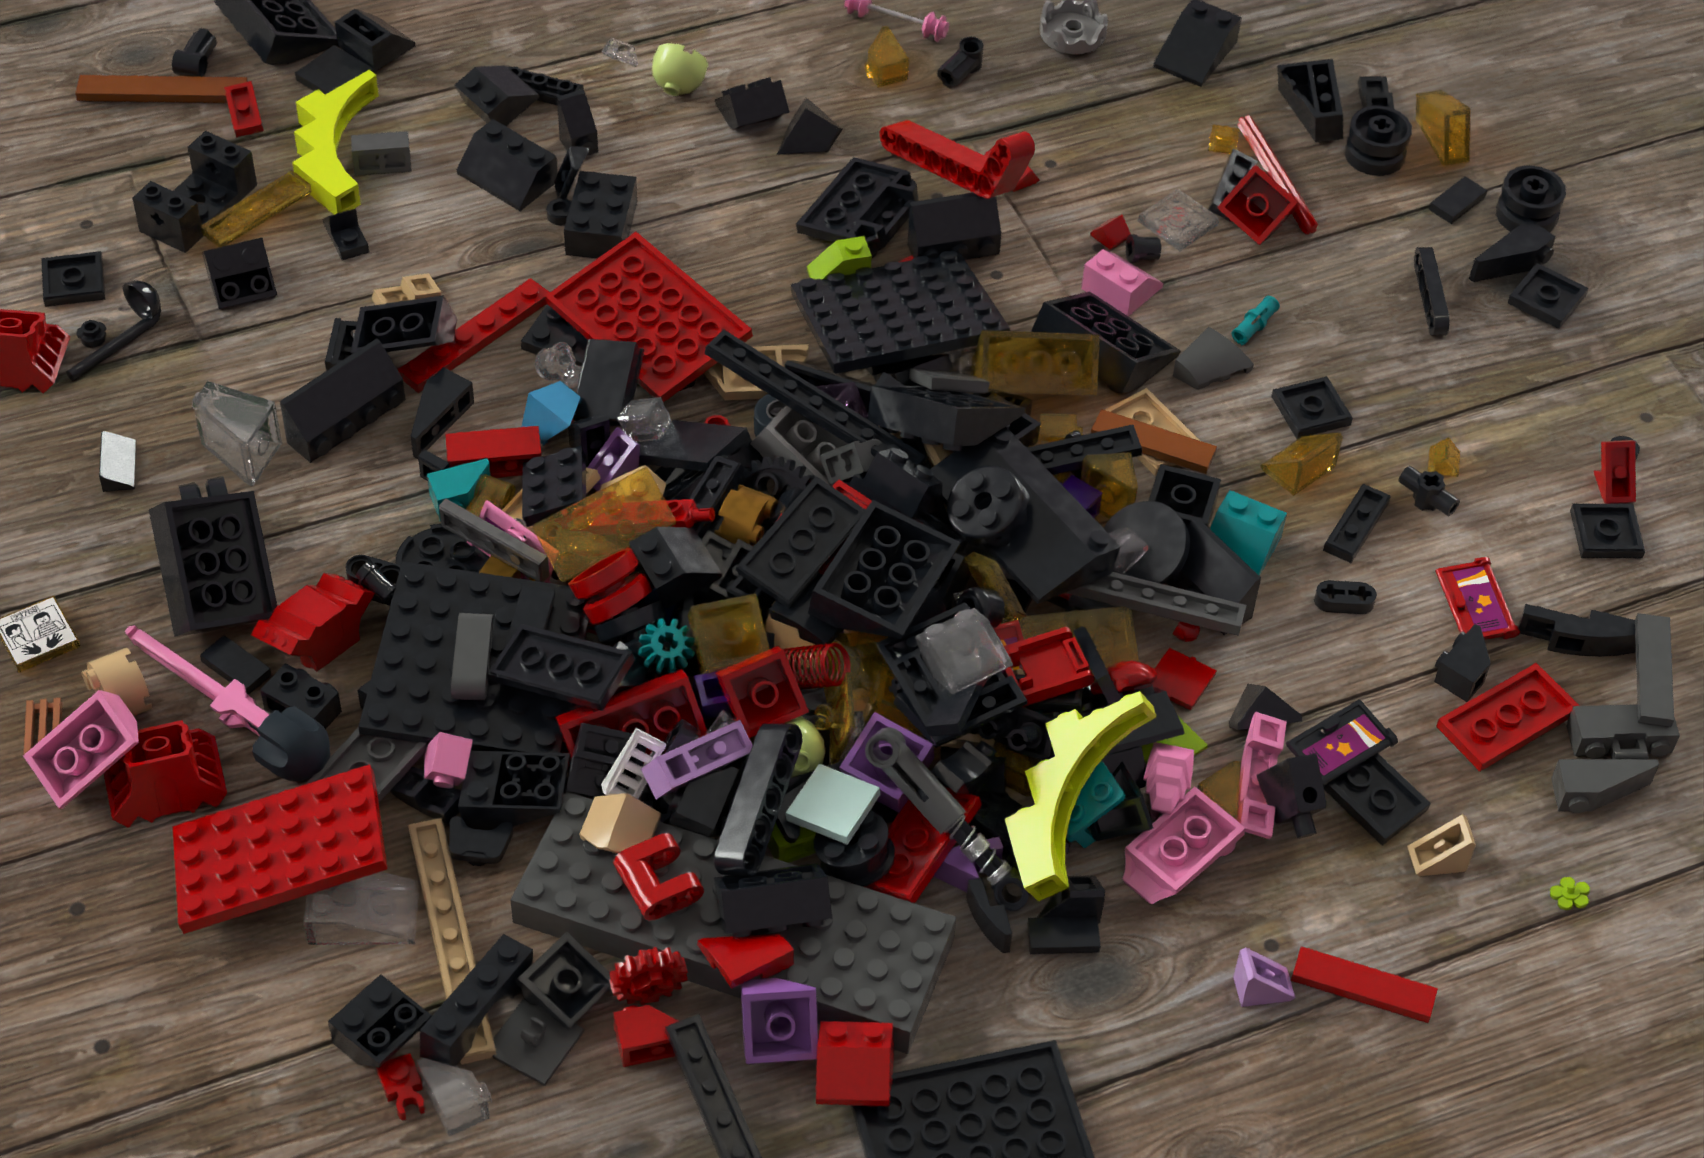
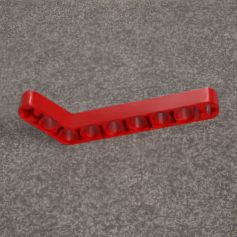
[880,120,1035,199]

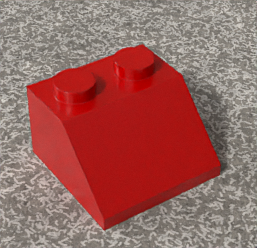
[1217,164,1300,245]
[715,646,809,738]
[816,1021,894,1106]

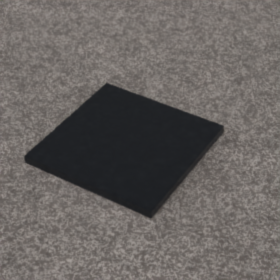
[851,1040,1095,1158]

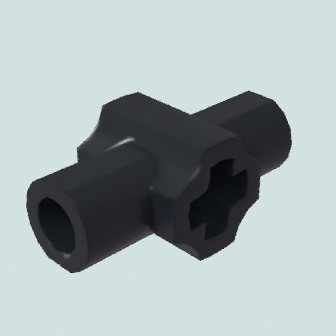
[1398,465,1460,516]

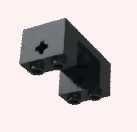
[132,131,257,253]

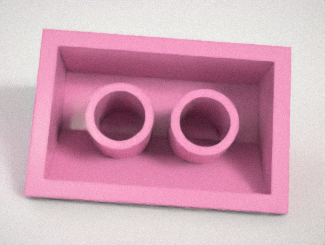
[23,690,139,809]

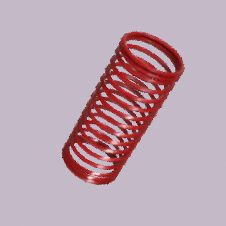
[783,643,851,689]

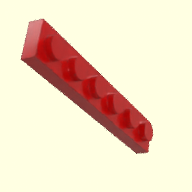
[397,278,550,393]

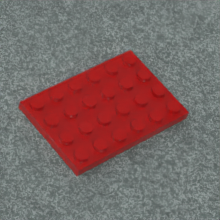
[545,232,753,404]
[172,764,388,934]

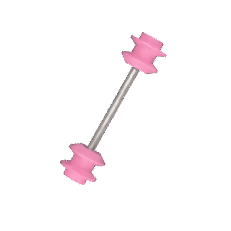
[844,0,949,42]

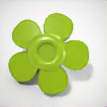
[1550,877,1590,910]

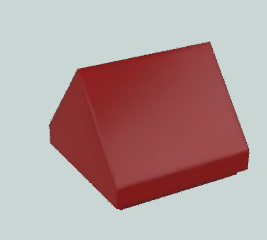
[1090,214,1131,250]

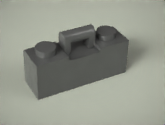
[1566,704,1680,759]

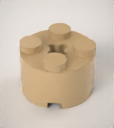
[82,648,152,716]

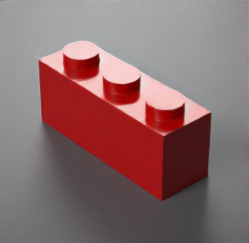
[445,426,542,478]

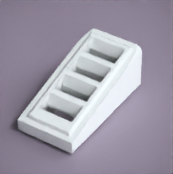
[601,728,666,799]

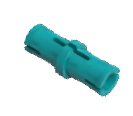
[1231,295,1280,345]

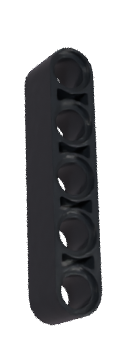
[714,724,803,876]

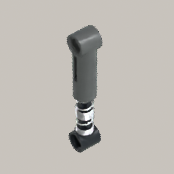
[865,727,1031,911]

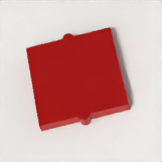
[1152,647,1217,710]

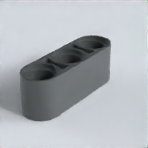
[451,613,494,701]

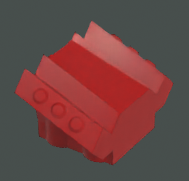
[0,309,71,394]
[251,573,375,672]
[103,720,227,828]

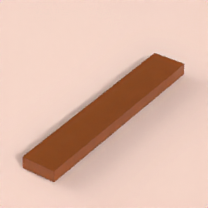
[75,75,248,103]

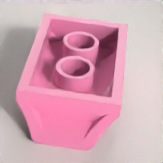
[1122,787,1246,904]

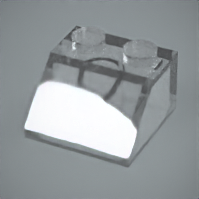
[915,608,1013,694]

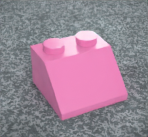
[1081,249,1163,316]

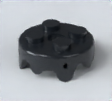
[946,465,1031,547]

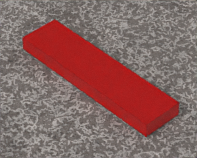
[1291,946,1438,1023]

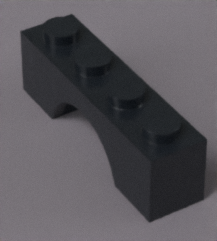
[420,934,533,1073]

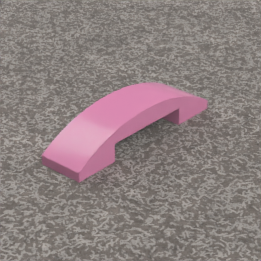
[1236,712,1287,839]

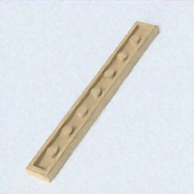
[408,818,496,1065]

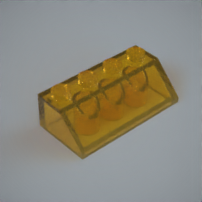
[971,330,1100,395]

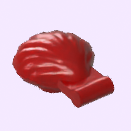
[1090,660,1157,695]

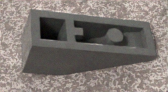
[1551,759,1659,813]

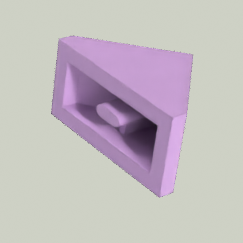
[1233,947,1295,1007]

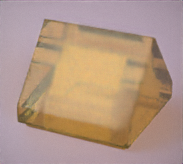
[1427,437,1460,477]

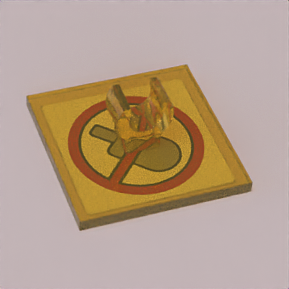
[814,672,855,764]

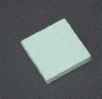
[786,764,880,845]

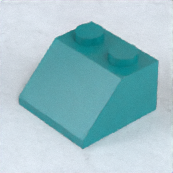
[1210,490,1287,576]

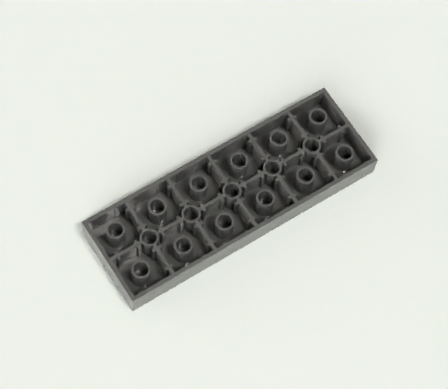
[510,792,956,1054]

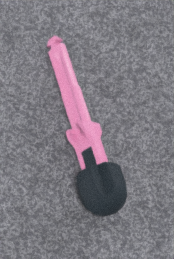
[125,625,330,781]

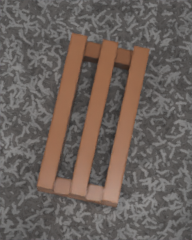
[24,698,63,762]

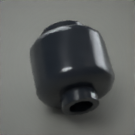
[956,587,1005,630]

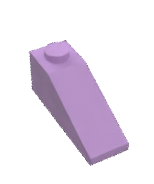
[641,720,753,800]

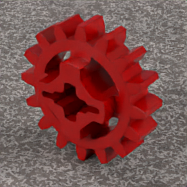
[609,947,688,1005]

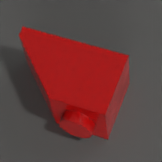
[613,1005,679,1067]

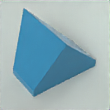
[521,381,583,446]

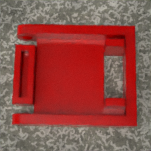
[995,627,1094,706]

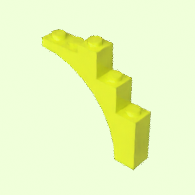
[292,70,379,214]
[1005,691,1157,901]

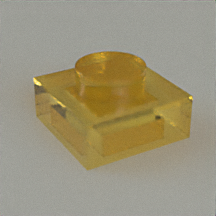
[1208,124,1240,154]

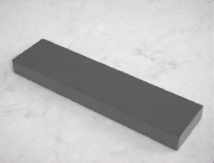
[1635,613,1674,727]

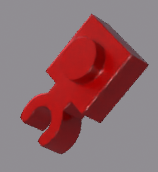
[376,1053,425,1121]

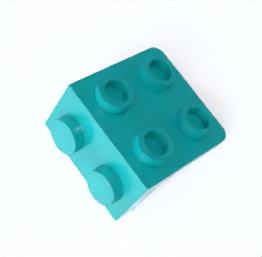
[1066,760,1125,848]

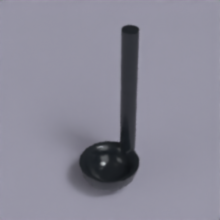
[66,280,161,381]

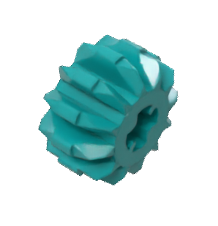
[638,618,695,674]

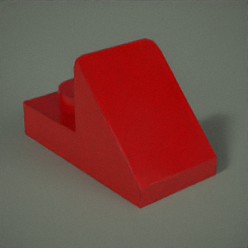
[1594,440,1636,504]

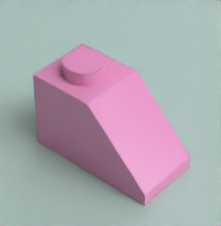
[424,732,473,788]

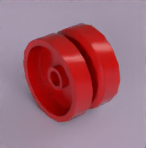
[568,548,654,624]

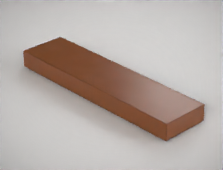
[1091,409,1217,474]

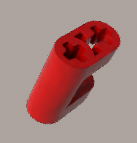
[613,833,705,921]

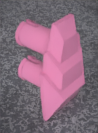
[1143,742,1194,821]

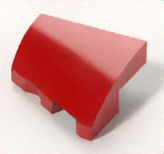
[697,934,794,989]

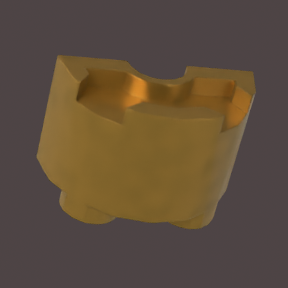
[714,484,778,546]

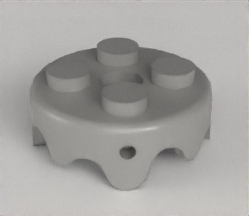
[1039,0,1108,54]

